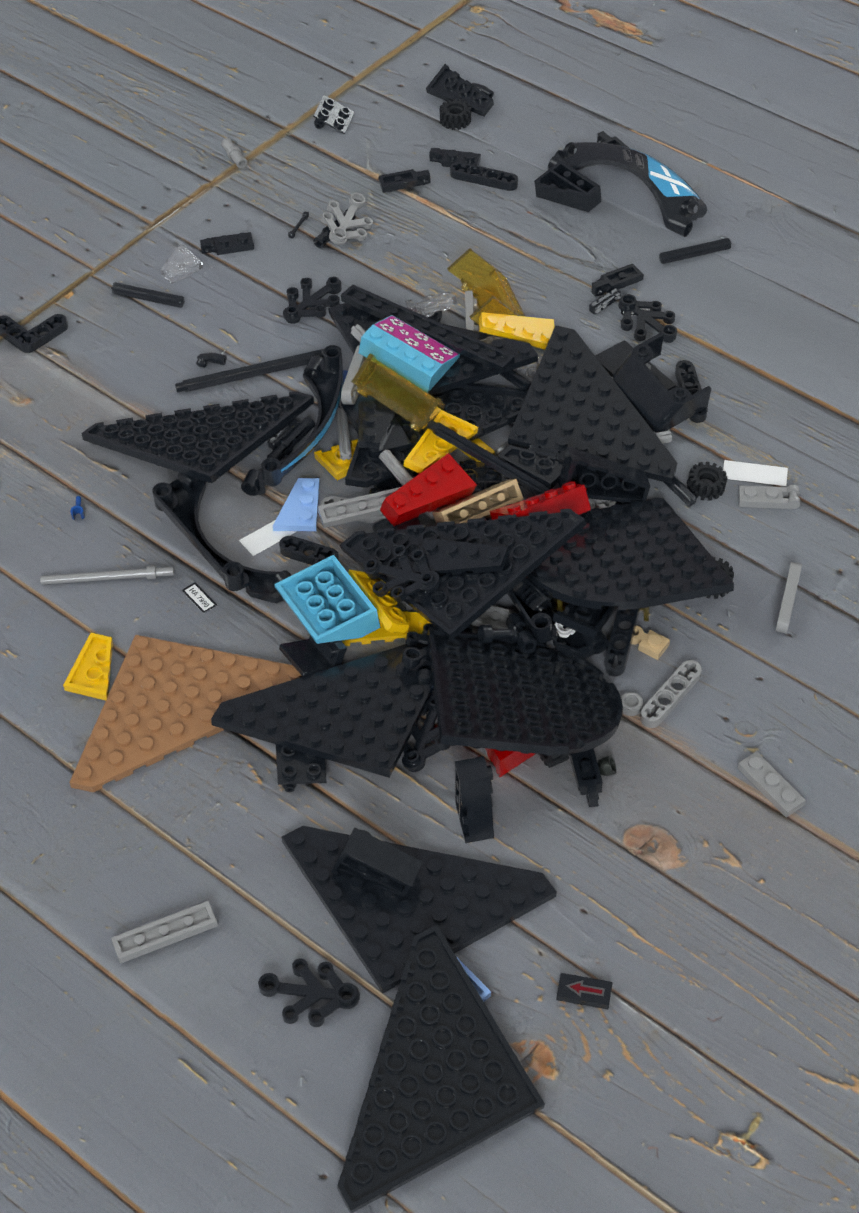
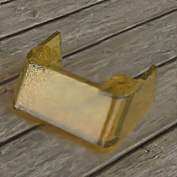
[447,248,525,325]
[351,353,445,432]

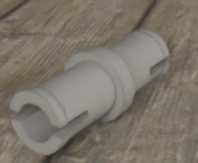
[221,138,247,169]

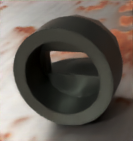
[597,755,617,776]

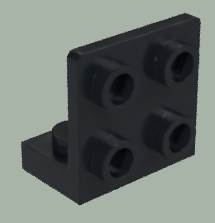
[279,635,347,676]

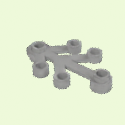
[321,192,373,245]

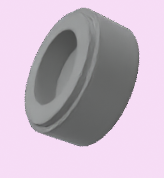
[621,692,643,716]

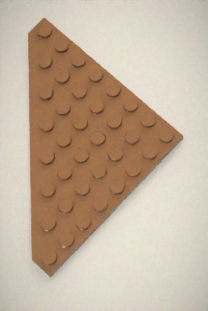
[69,635,303,792]

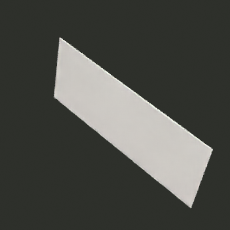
[723,460,788,486]
[239,520,297,556]

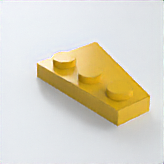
[63,633,113,701]

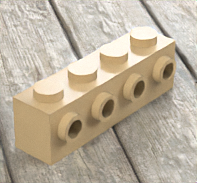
[432,479,524,524]

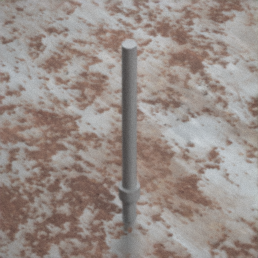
[40,566,174,585]

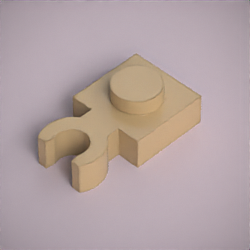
[632,625,670,660]

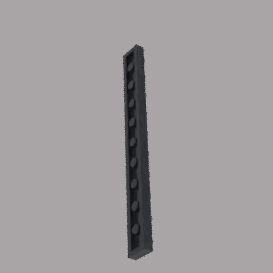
[341,285,515,373]

